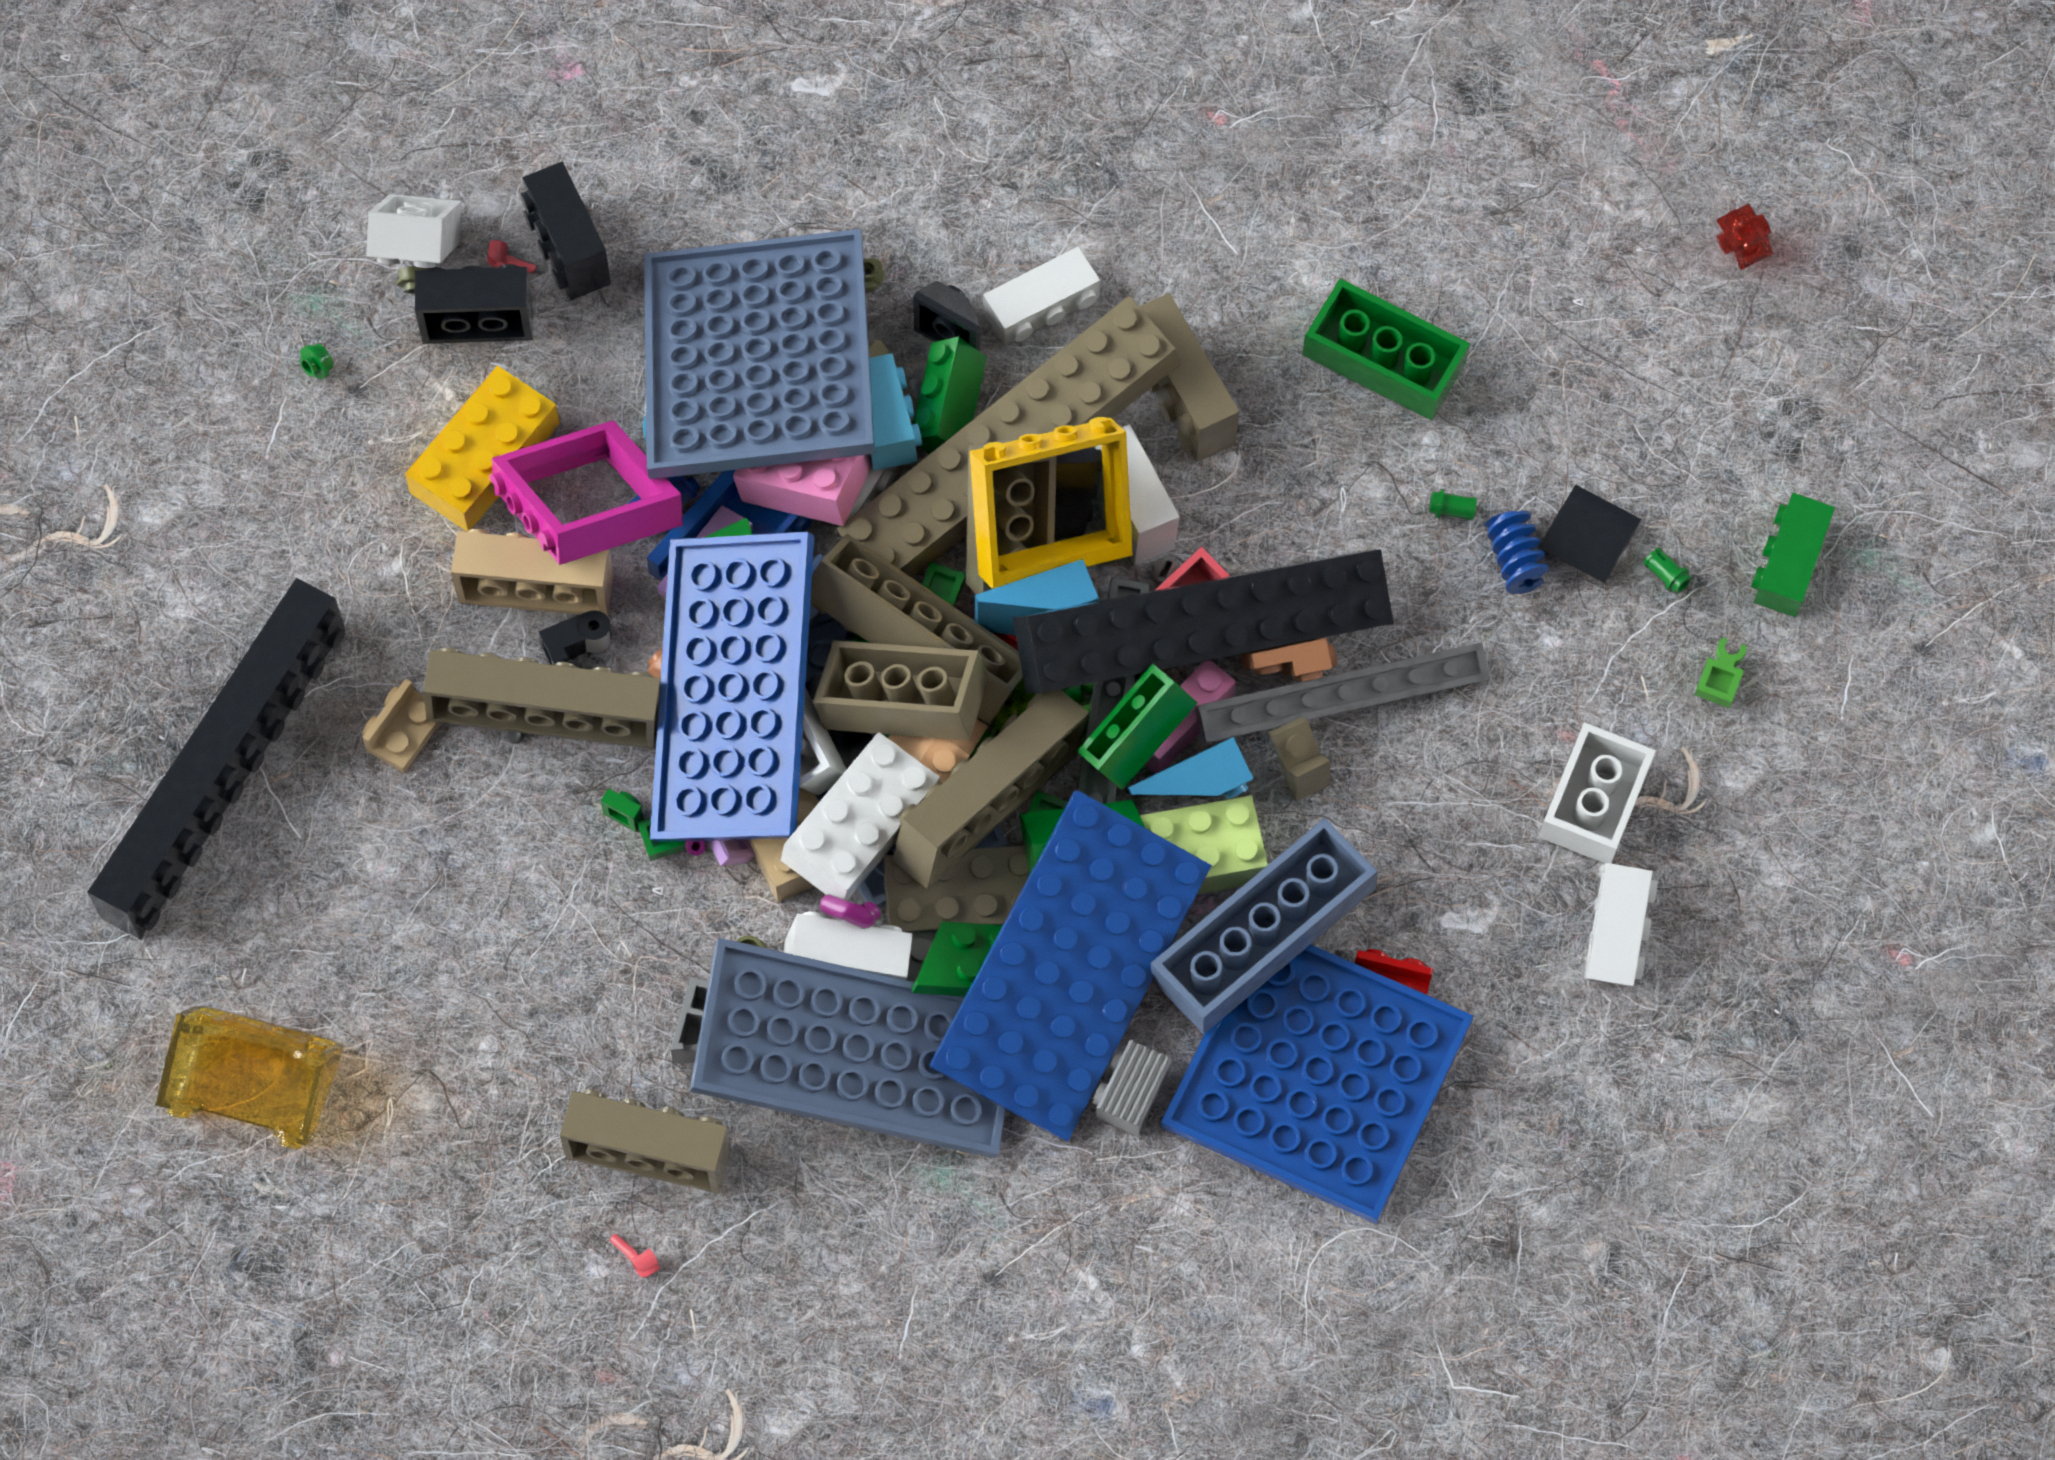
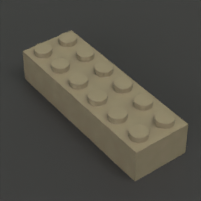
[810,534,1023,725]
[423,648,660,749]
[892,689,1089,889]

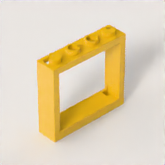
[970,417,1133,589]

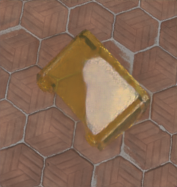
[155,1006,343,1149]

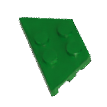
[912,921,1003,996]

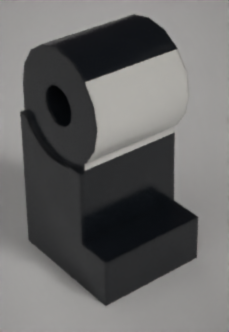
[538,610,612,665]

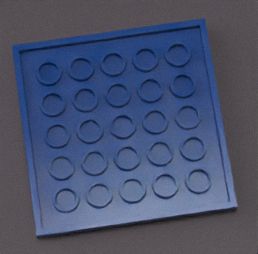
[1161,944,1474,1224]

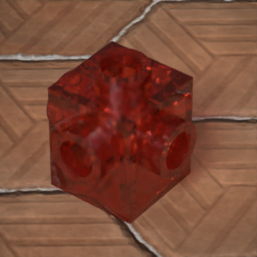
[1716,203,1773,270]

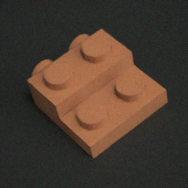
[1240,638,1337,682]

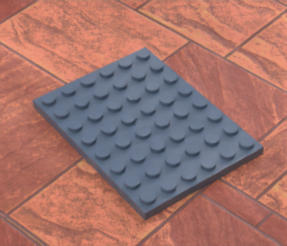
[644,229,875,479]

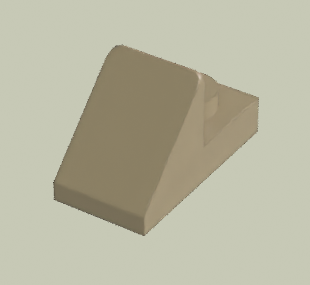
[1268,717,1331,801]

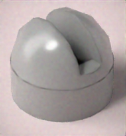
[1151,556,1180,587]

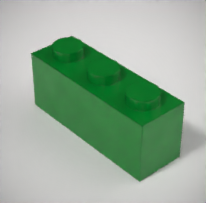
[913,337,987,455]
[1751,492,1835,618]
[1077,664,1198,790]

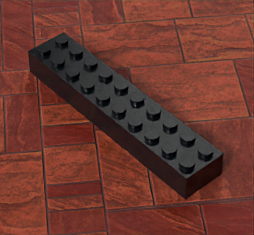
[1012,549,1394,693]
[87,578,345,939]

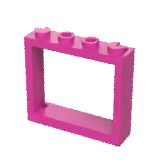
[489,420,683,565]

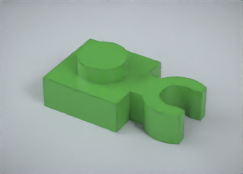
[1694,637,1747,708]

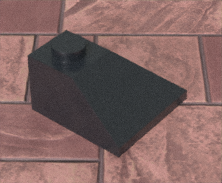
[913,281,980,352]

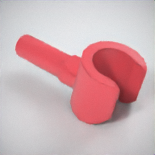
[487,240,537,274]
[610,1234,660,1278]

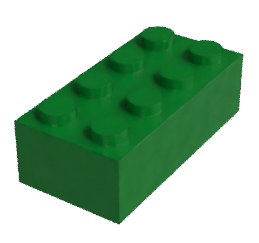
[1302,278,1470,421]

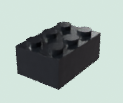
[520,161,611,300]
[414,264,533,344]

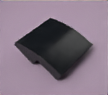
[1538,485,1642,584]

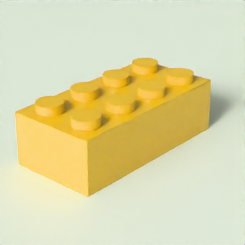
[405,365,560,532]

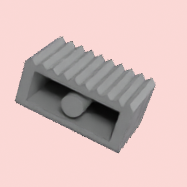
[1092,1040,1172,1137]

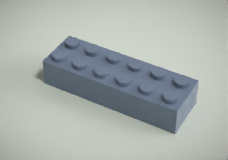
[1151,818,1378,1035]

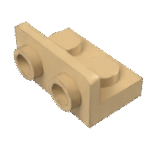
[362,679,441,773]

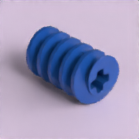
[1485,511,1549,594]

